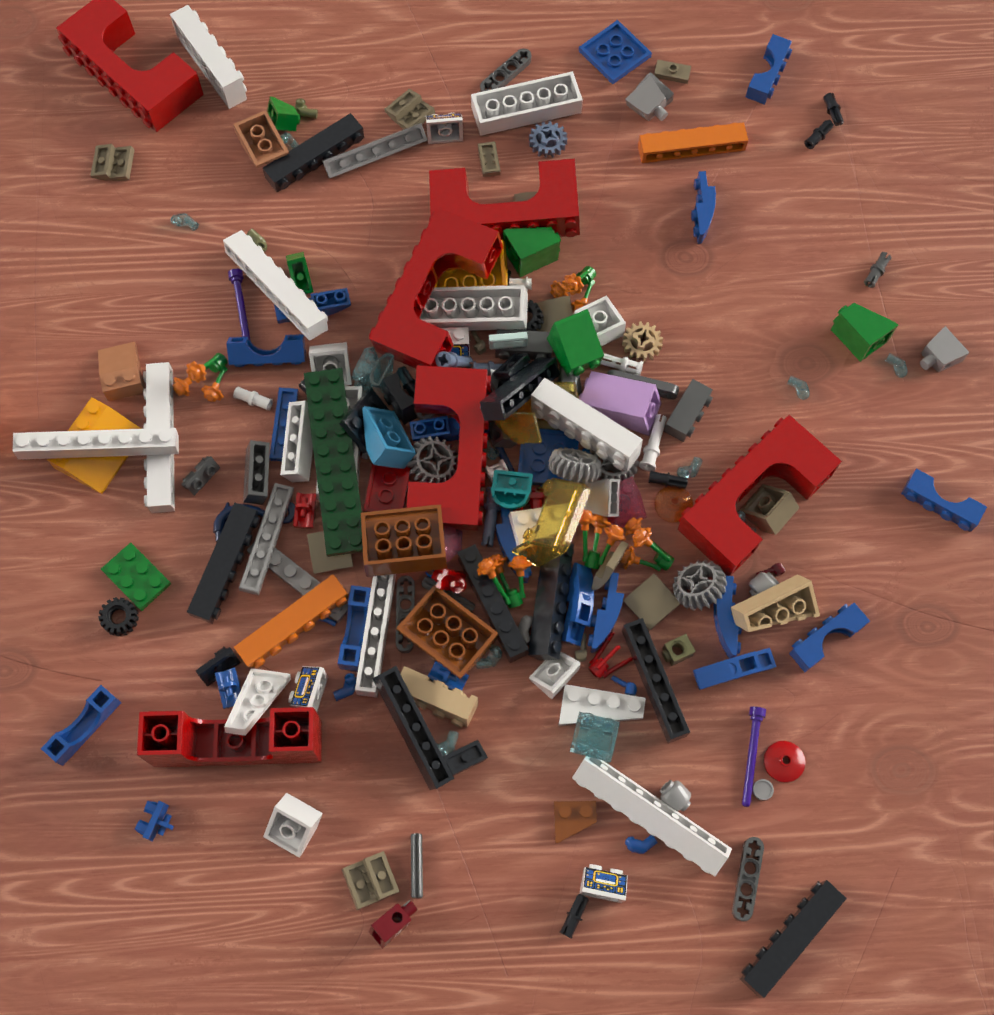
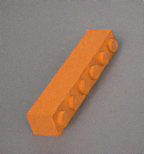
[638,122,748,163]
[234,574,349,669]

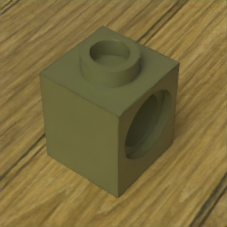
[662,634,696,666]

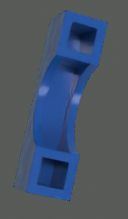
[745,34,793,105]
[226,334,306,367]
[901,468,987,532]
[337,585,371,672]
[789,602,870,672]
[41,685,122,766]

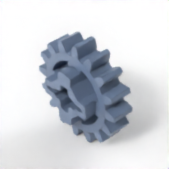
[529,121,567,158]

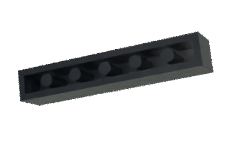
[263,113,364,192]
[480,357,560,421]
[187,502,260,624]
[528,538,574,661]
[457,544,529,663]
[622,618,690,743]
[372,666,454,790]
[740,880,847,998]

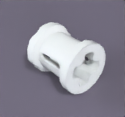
[484,459,508,483]

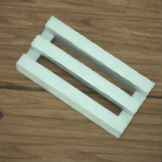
[489,332,528,350]

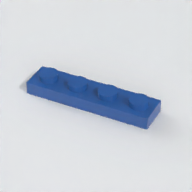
[269,388,299,462]

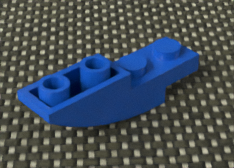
[691,171,716,244]
[274,288,351,324]
[410,416,489,442]
[495,507,532,583]
[562,563,594,646]
[588,572,624,653]
[713,576,742,659]
[693,648,777,690]

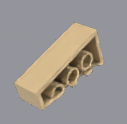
[731,574,820,632]
[401,666,478,728]

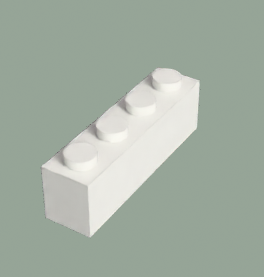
[280,401,313,483]

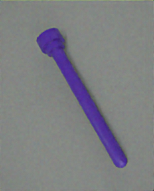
[228,269,251,341]
[742,706,766,807]

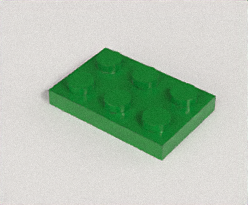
[101,542,171,612]

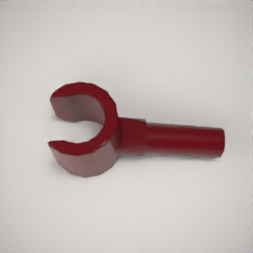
[756,563,785,577]

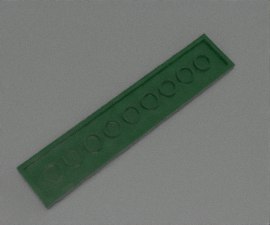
[304,368,363,557]

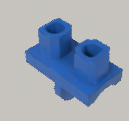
[428,661,469,690]
[215,667,241,709]
[135,801,174,842]

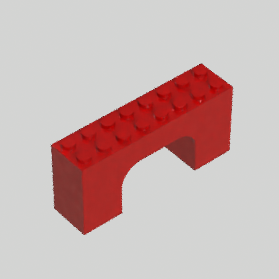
[56,0,204,132]
[429,158,580,240]
[369,207,503,369]
[407,365,491,531]
[677,415,842,576]
[137,707,322,767]

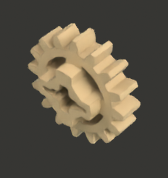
[622,321,663,362]

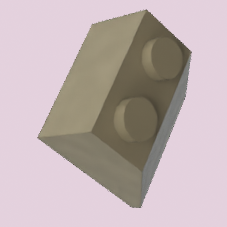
[739,484,800,535]

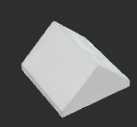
[529,652,581,699]

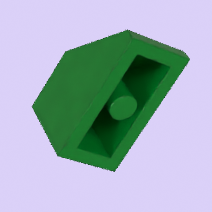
[267,96,300,131]
[286,252,314,294]

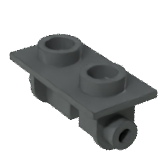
[181,456,220,496]

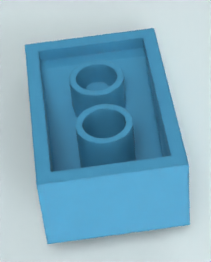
[362,406,416,469]

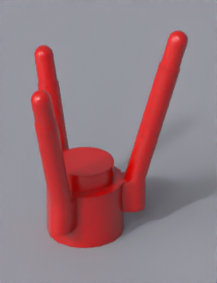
[588,631,633,679]

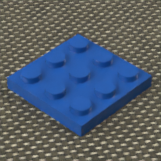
[579,20,652,84]
[518,427,579,489]

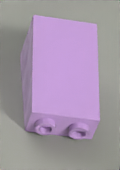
[578,371,661,435]

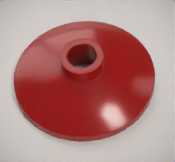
[763,741,805,783]

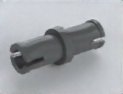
[864,252,892,288]

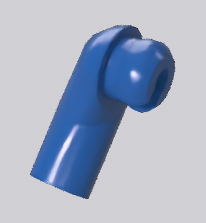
[333,673,357,701]
[625,835,658,854]

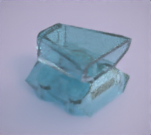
[352,347,394,394]
[570,712,620,764]

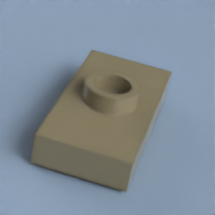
[654,60,691,84]
[478,141,501,177]

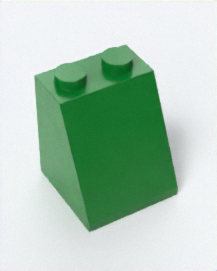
[503,227,561,277]
[831,303,898,362]
[547,309,604,377]

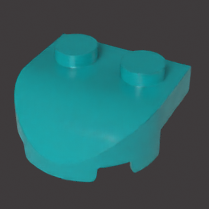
[491,470,533,509]

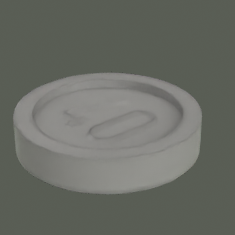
[752,779,774,801]

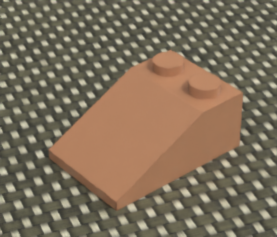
[233,110,289,168]
[98,342,145,401]

